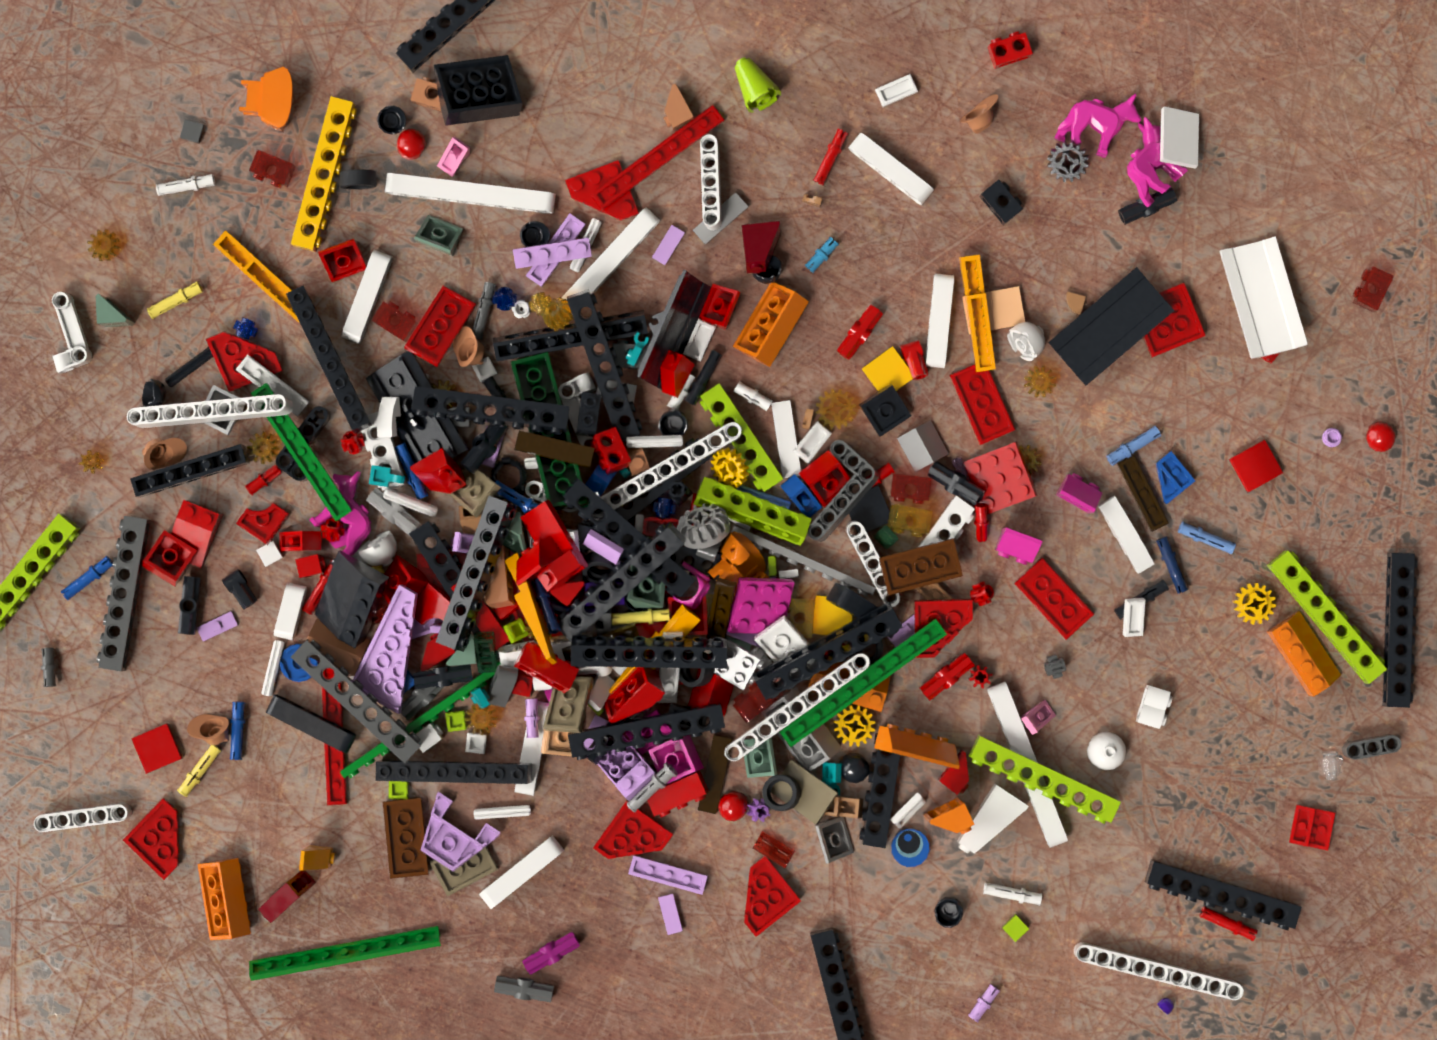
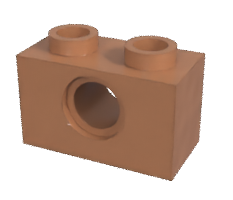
[410,77,441,112]

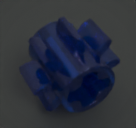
[493,287,517,311]
[233,317,258,340]
[653,498,676,519]

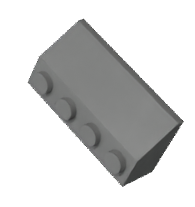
[761,687,842,772]

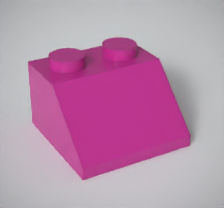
[1055,473,1102,513]
[994,528,1043,565]
[648,735,704,784]

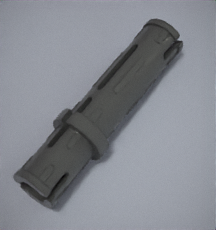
[473,282,497,340]

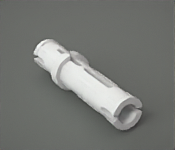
[156,174,215,196]
[983,882,1042,906]

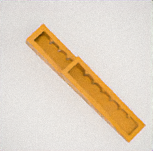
[213,230,299,322]
[959,254,996,372]
[505,553,557,664]
[609,604,701,693]

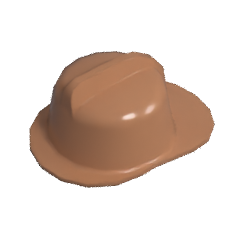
[960,94,999,134]
[453,326,485,367]
[142,437,187,470]
[187,714,229,745]

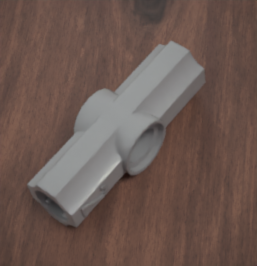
[366,488,421,536]

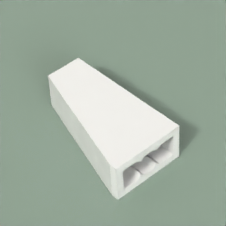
[957,784,1029,854]

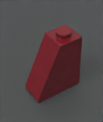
[741,221,780,274]
[258,870,316,923]

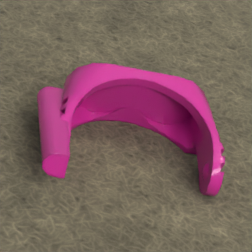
[673,561,710,609]

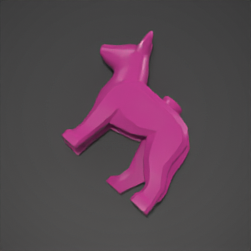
[1054,94,1141,158]
[1127,117,1188,207]
[309,471,371,556]

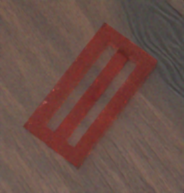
[753,831,795,868]

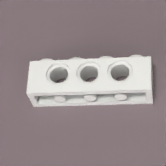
[361,411,407,491]
[918,496,975,547]

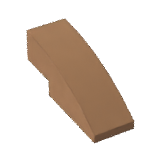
[824,796,864,818]

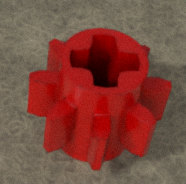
[341,431,365,454]
[321,518,345,542]
[970,581,994,606]
[968,665,992,689]

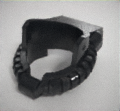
[490,456,527,500]

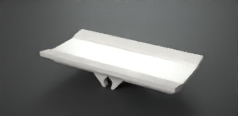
[1219,236,1308,359]

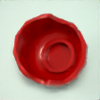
[396,128,426,160]
[1366,421,1396,452]
[718,791,749,822]

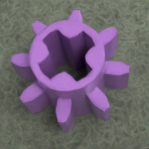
[746,798,770,822]

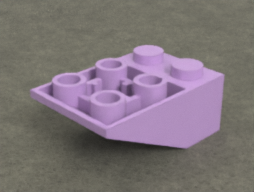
[597,734,657,801]

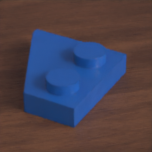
[1155,451,1195,504]

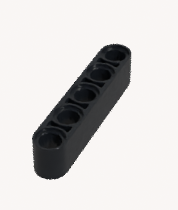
[266,694,357,753]

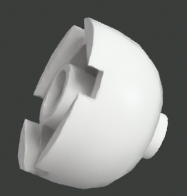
[1007,322,1045,361]
[358,531,397,567]
[1087,732,1126,770]

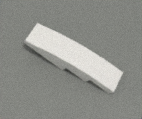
[1098,496,1154,574]

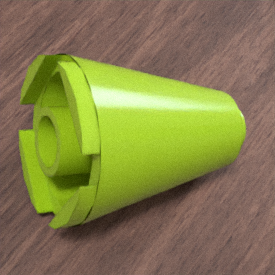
[735,57,781,113]

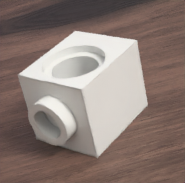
[416,723,443,753]

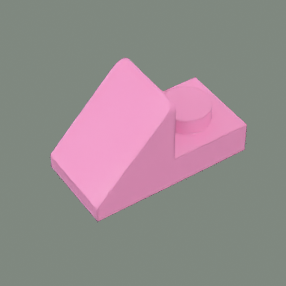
[437,136,470,177]
[1021,700,1056,735]

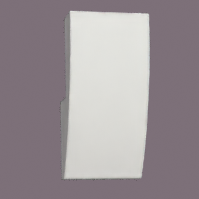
[377,397,401,437]

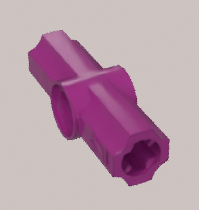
[522,931,580,975]

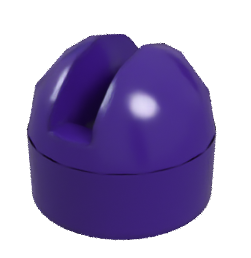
[1157,998,1174,1015]

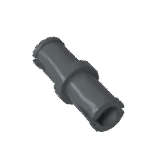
[41,648,57,687]

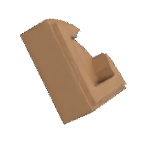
[801,194,822,208]
[1066,292,1086,316]
[802,409,814,430]

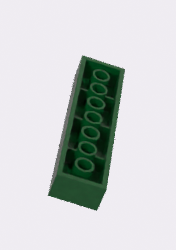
[510,352,587,511]

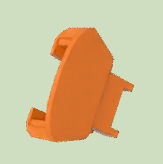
[239,67,293,131]
[708,531,769,601]

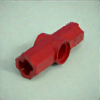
[836,304,883,360]
[919,653,975,701]

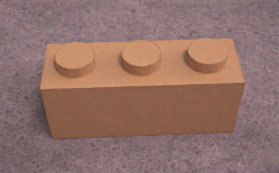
[306,618,370,676]

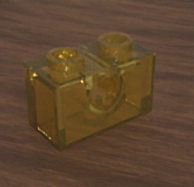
[887,504,932,537]
[787,598,815,638]

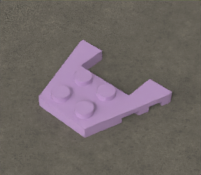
[421,792,501,872]

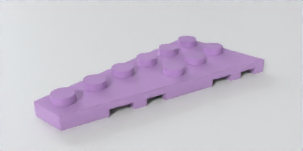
[353,584,418,714]

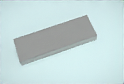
[693,193,748,245]

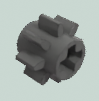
[1043,655,1066,679]

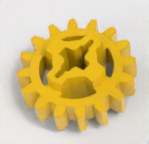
[710,447,749,488]
[1233,583,1276,625]
[834,705,875,747]

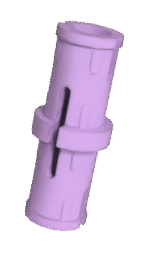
[524,699,540,738]
[968,984,1000,1022]

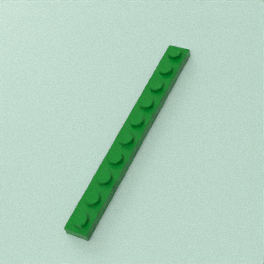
[779,619,947,748]
[340,661,501,778]
[249,926,441,981]

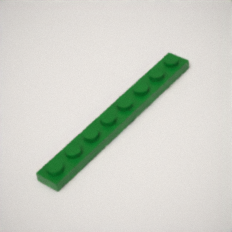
[251,383,353,522]

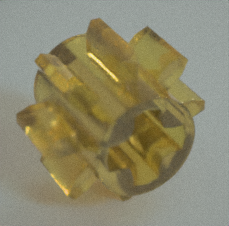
[528,292,553,316]
[78,450,104,474]

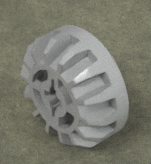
[677,503,731,549]

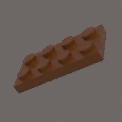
[878,538,963,595]
[383,797,429,879]

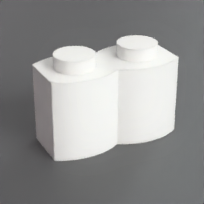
[1136,685,1173,729]

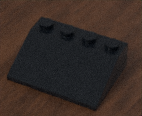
[434,55,523,126]
[314,550,390,648]

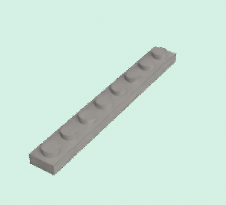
[732,526,875,597]

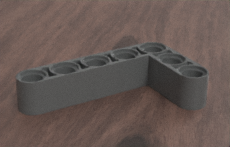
[808,440,879,542]

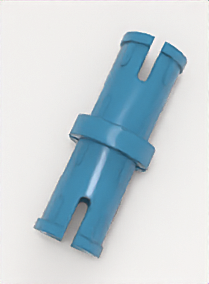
[805,237,839,273]

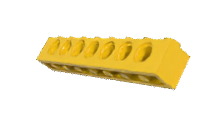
[291,96,357,252]

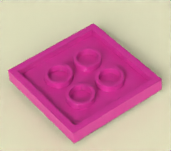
[727,577,795,634]

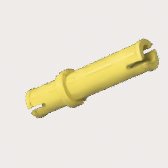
[147,281,203,319]
[611,609,670,626]
[177,745,222,797]

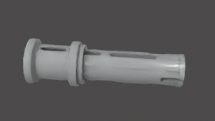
[627,762,678,812]

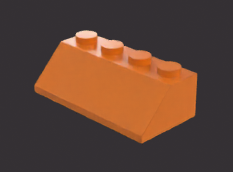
[733,282,809,367]
[1267,611,1341,697]
[807,661,891,712]
[874,724,960,769]
[923,797,975,834]
[197,858,251,940]

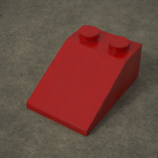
[171,500,223,568]
[604,667,665,723]

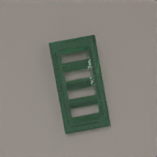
[874,525,899,549]
[473,632,498,673]

